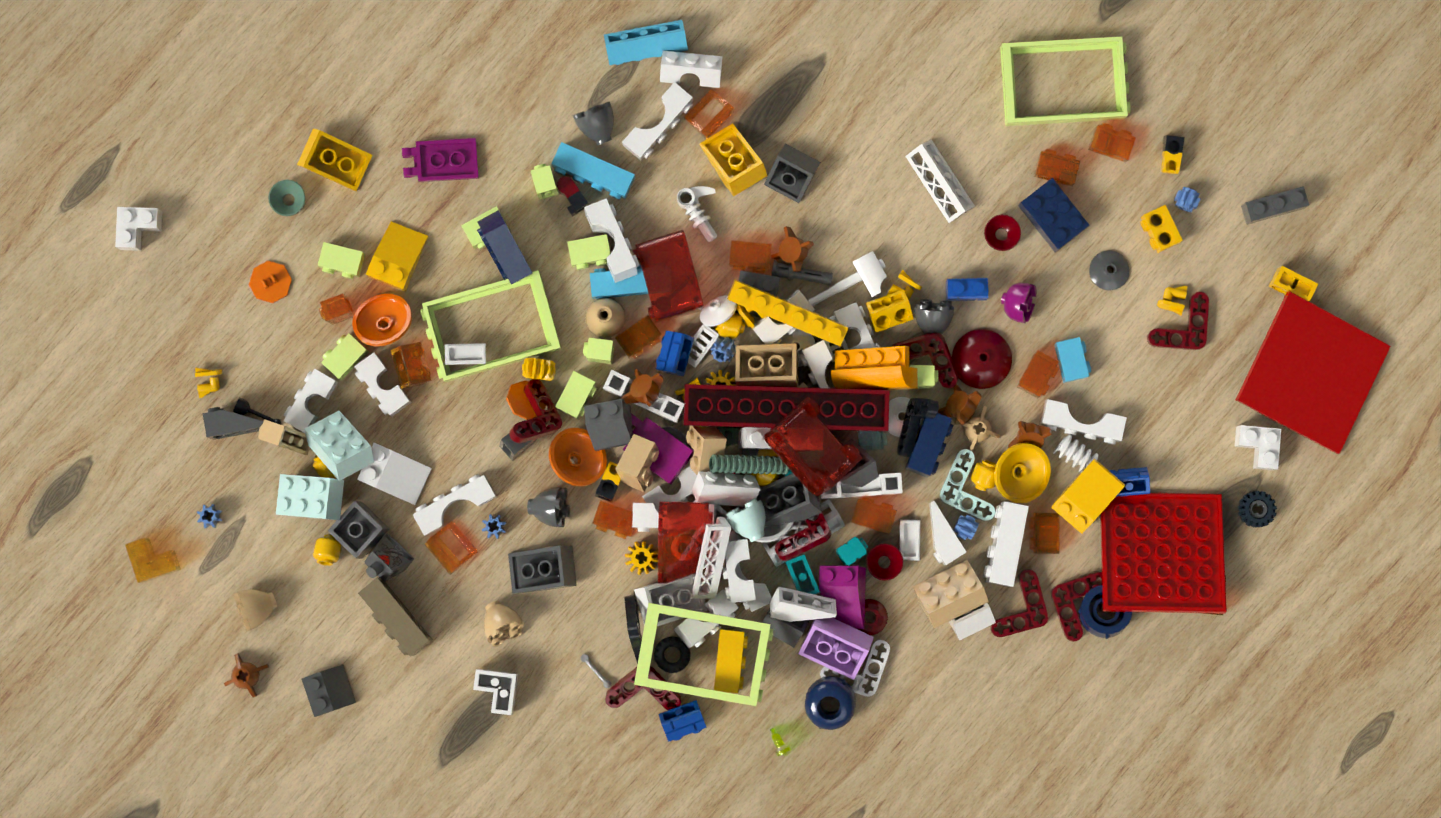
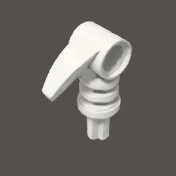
[677,186,717,242]

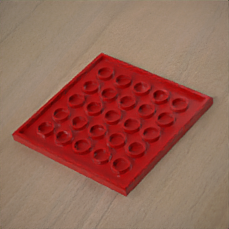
[1235,291,1391,454]
[1100,493,1227,614]

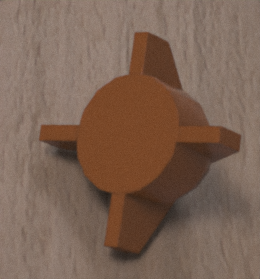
[771,226,814,272]
[621,369,664,407]
[938,384,982,425]
[1008,421,1052,448]
[224,653,269,698]

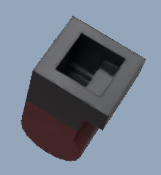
[557,176,589,217]

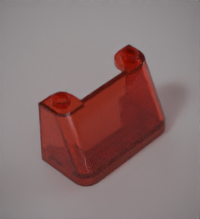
[632,230,704,323]
[764,397,863,496]
[658,502,713,584]

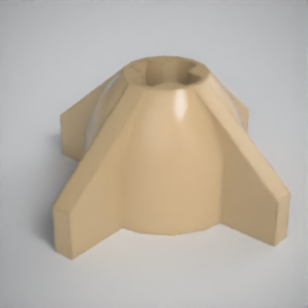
[955,406,1000,451]

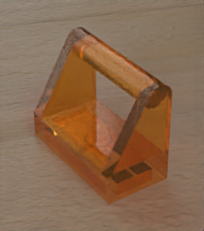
[683,89,734,139]
[424,521,478,575]

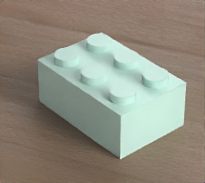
[304,411,374,481]
[276,474,344,520]

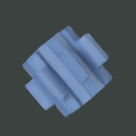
[1174,187,1201,212]
[710,337,736,363]
[197,504,222,529]
[482,514,507,539]
[953,515,979,540]

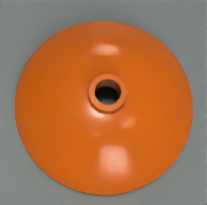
[352,294,412,346]
[549,428,607,486]

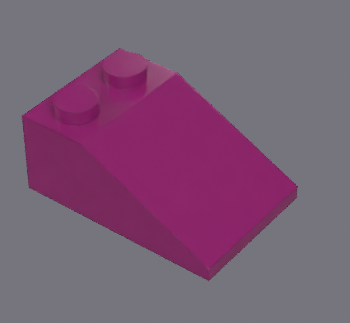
[819,566,866,629]

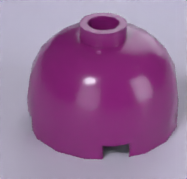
[1001,283,1037,324]

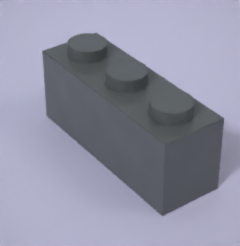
[1241,186,1309,225]

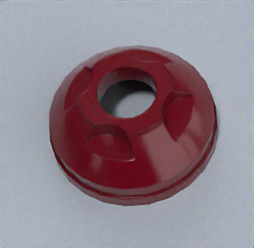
[984,214,1021,251]
[866,544,903,581]
[858,599,888,636]

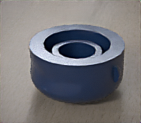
[1078,585,1132,639]
[805,676,856,730]

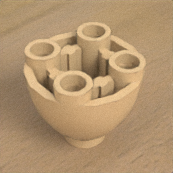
[585,297,625,338]
[233,589,277,631]
[484,601,524,647]

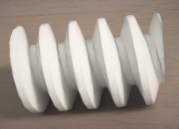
[1053,434,1099,472]

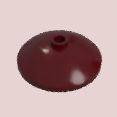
[952,329,1012,389]

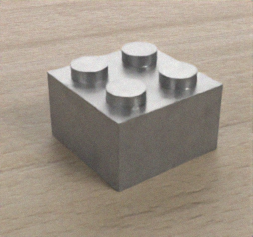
[328,501,390,559]

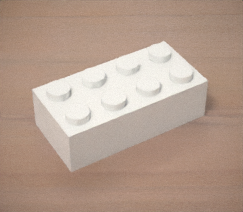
[983,501,1029,587]

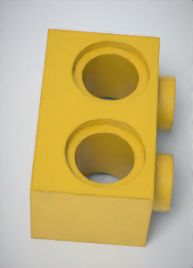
[1140,204,1183,253]
[1269,266,1318,302]
[866,290,914,332]

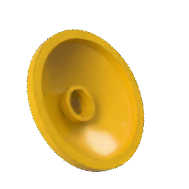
[994,443,1051,503]

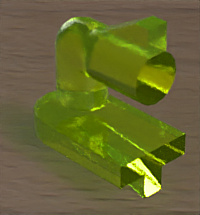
[770,728,791,757]

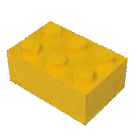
[714,629,748,694]

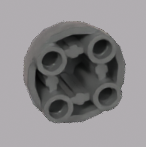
[573,101,614,145]
[914,299,954,340]
[527,487,570,527]

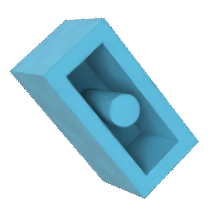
[1054,337,1091,383]

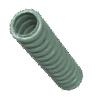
[709,454,790,475]

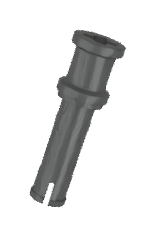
[771,260,833,286]

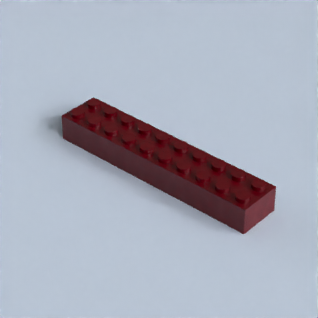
[683,384,890,431]

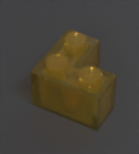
[125,538,181,583]

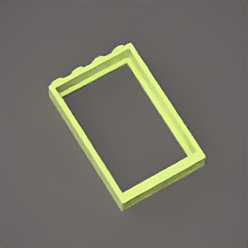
[1000,36,1131,126]
[420,270,561,382]
[634,603,774,706]

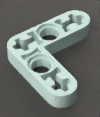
[939,449,995,521]

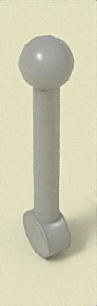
[581,654,611,688]

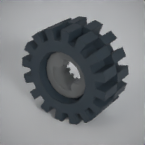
[1238,491,1277,528]

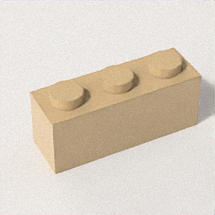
[258,419,310,455]

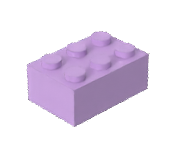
[798,618,874,680]

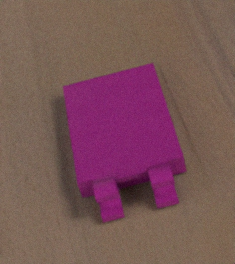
[402,138,478,182]
[623,413,694,485]

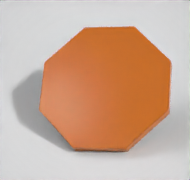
[249,261,292,303]
[506,380,546,420]

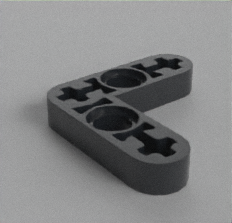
[897,398,939,457]
[624,595,642,664]

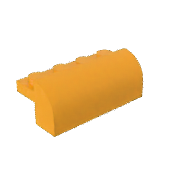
[831,346,918,390]

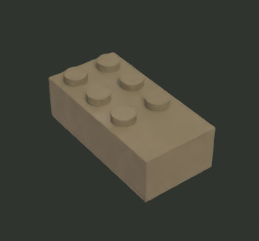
[358,577,433,656]

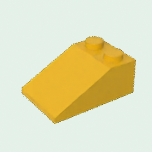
[699,123,767,197]
[297,128,373,191]
[366,221,428,292]
[1051,458,1125,534]

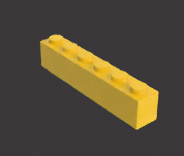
[727,279,848,347]

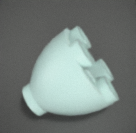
[726,498,766,542]

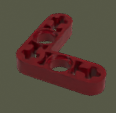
[1147,292,1209,350]
[891,332,958,388]
[509,379,562,443]
[775,513,832,561]
[990,569,1048,637]
[1051,572,1102,642]
[605,665,681,710]

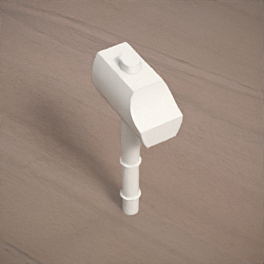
[808,251,887,307]

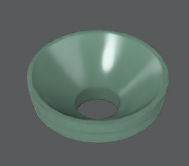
[268,180,306,216]

